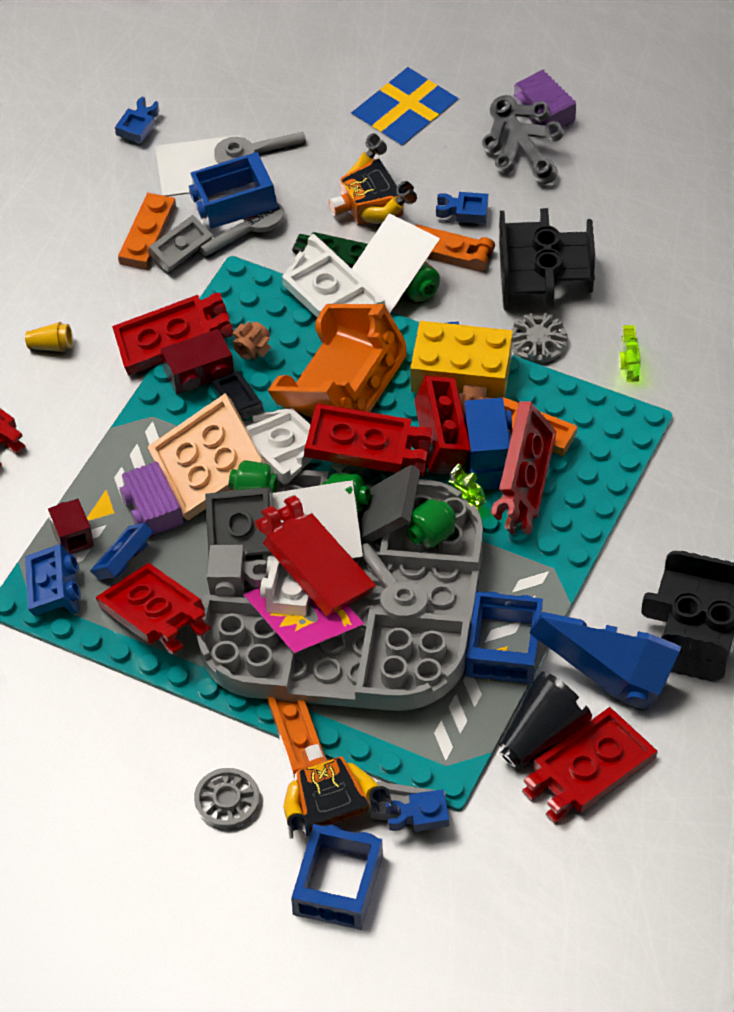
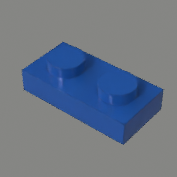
[90,522,153,580]

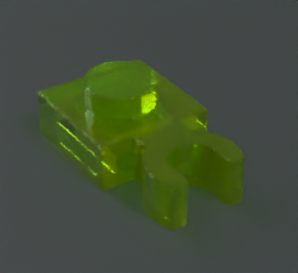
[618,325,641,382]
[448,464,486,511]

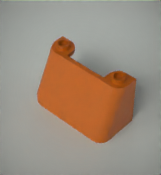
[268,304,407,418]

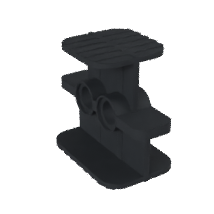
[499,208,595,307]
[641,550,734,682]

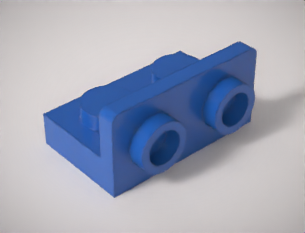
[25,544,81,616]

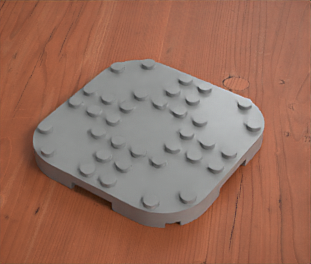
[197,470,483,711]

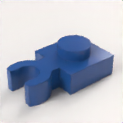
[115,97,159,143]
[436,192,488,224]
[385,789,450,832]

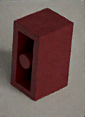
[160,329,234,395]

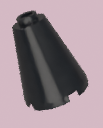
[499,671,593,767]

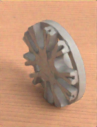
[512,313,568,363]
[194,768,259,830]

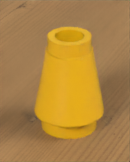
[25,322,73,352]

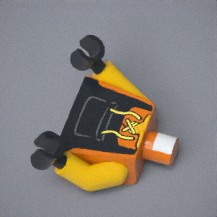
[329,133,417,225]
[283,744,393,839]

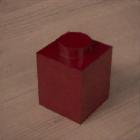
[47,498,94,554]

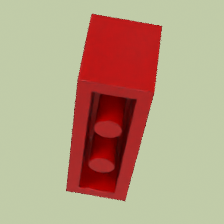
[414,376,470,475]

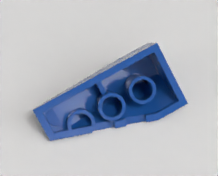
[529,612,681,710]

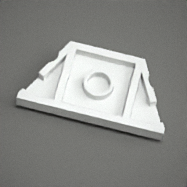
[282,234,385,318]
[243,408,313,485]

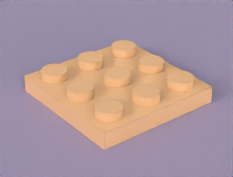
[147,394,265,520]

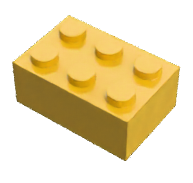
[410,321,513,398]

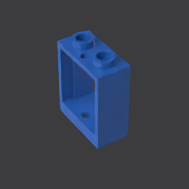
[188,152,278,229]
[466,591,543,684]
[291,824,383,930]

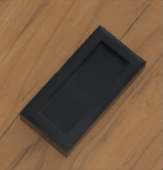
[210,371,264,420]

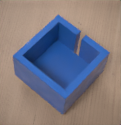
[464,398,512,491]

